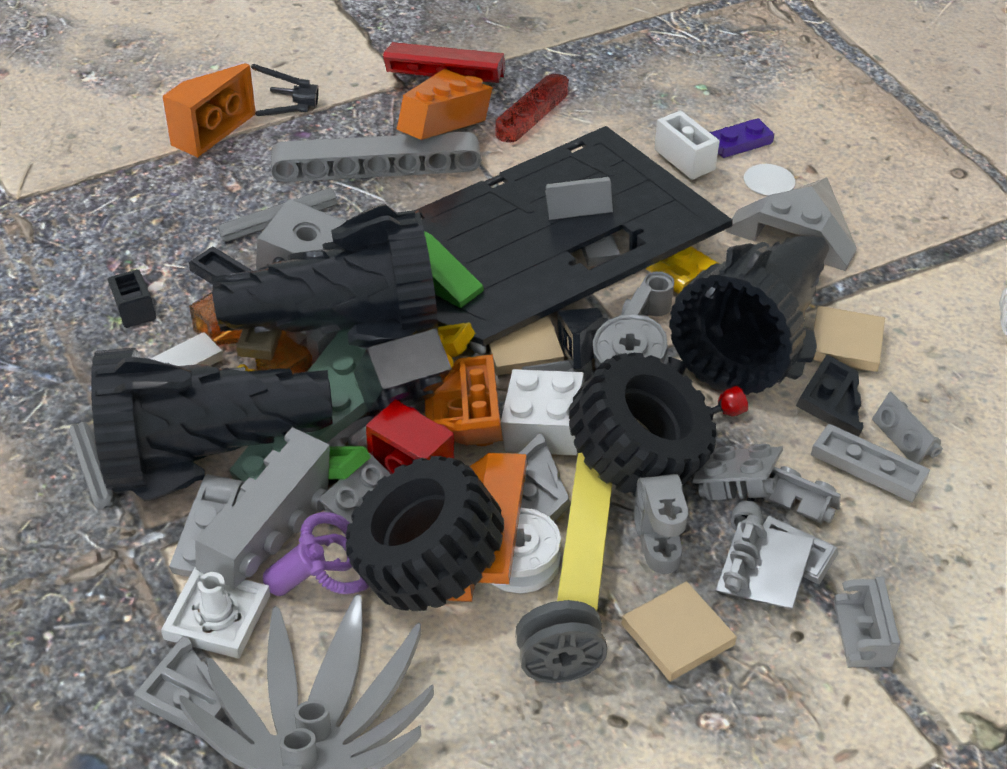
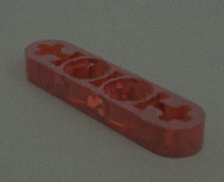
[495,74,569,142]

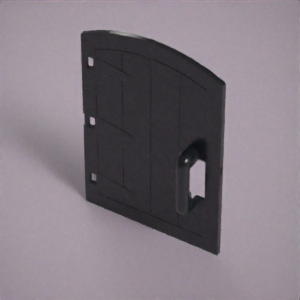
[416,126,733,346]

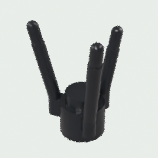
[251,64,319,116]

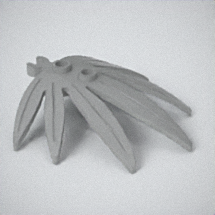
[179,594,434,769]

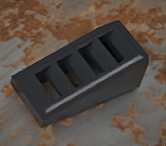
[107,269,156,328]

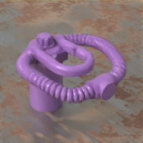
[263,512,369,596]

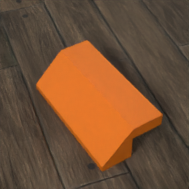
[447,453,527,602]

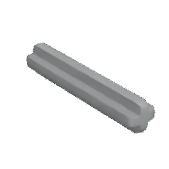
[69,422,115,509]

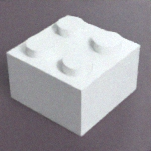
[501,369,585,456]

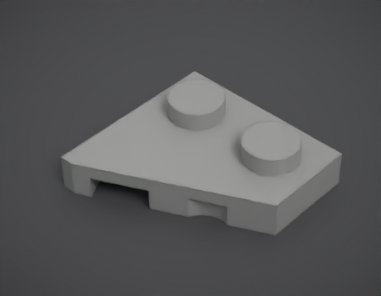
[518,433,571,522]
[134,636,226,739]

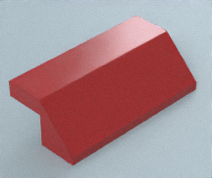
[383,42,505,83]

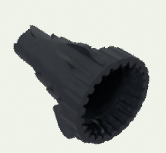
[211,204,438,349]
[669,236,830,395]
[91,348,333,501]

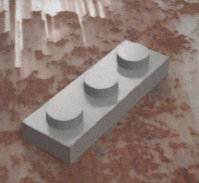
[811,424,930,503]

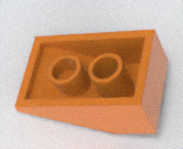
[163,63,256,158]

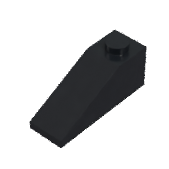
[557,308,608,369]

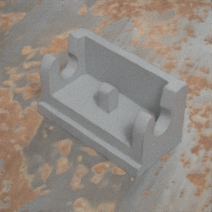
[833,577,900,668]

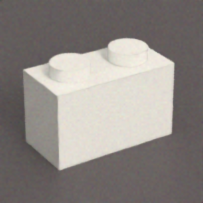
[654,110,719,180]

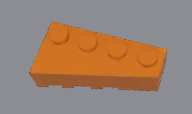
[397,69,493,140]

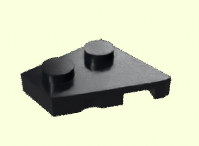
[796,355,864,437]

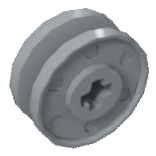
[593,314,669,369]

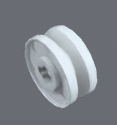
[491,508,561,594]

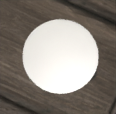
[744,164,795,196]

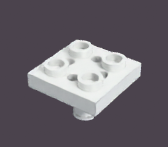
[161,567,270,659]

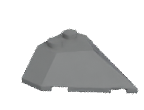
[725,177,857,271]

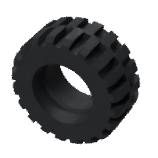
[569,352,716,497]
[345,456,504,611]

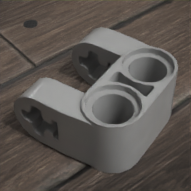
[634,474,688,574]

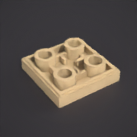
[813,305,885,372]
[487,315,564,376]
[621,581,737,682]

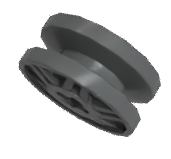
[515,600,607,683]

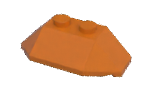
[425,354,503,446]

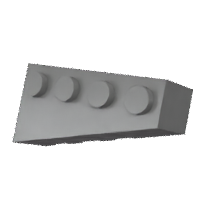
[195,427,330,589]

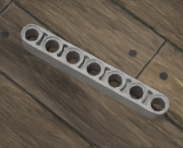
[271,132,482,182]

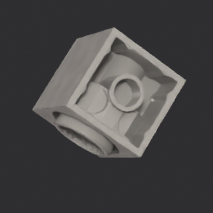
[256,199,346,270]

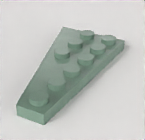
[229,330,368,481]

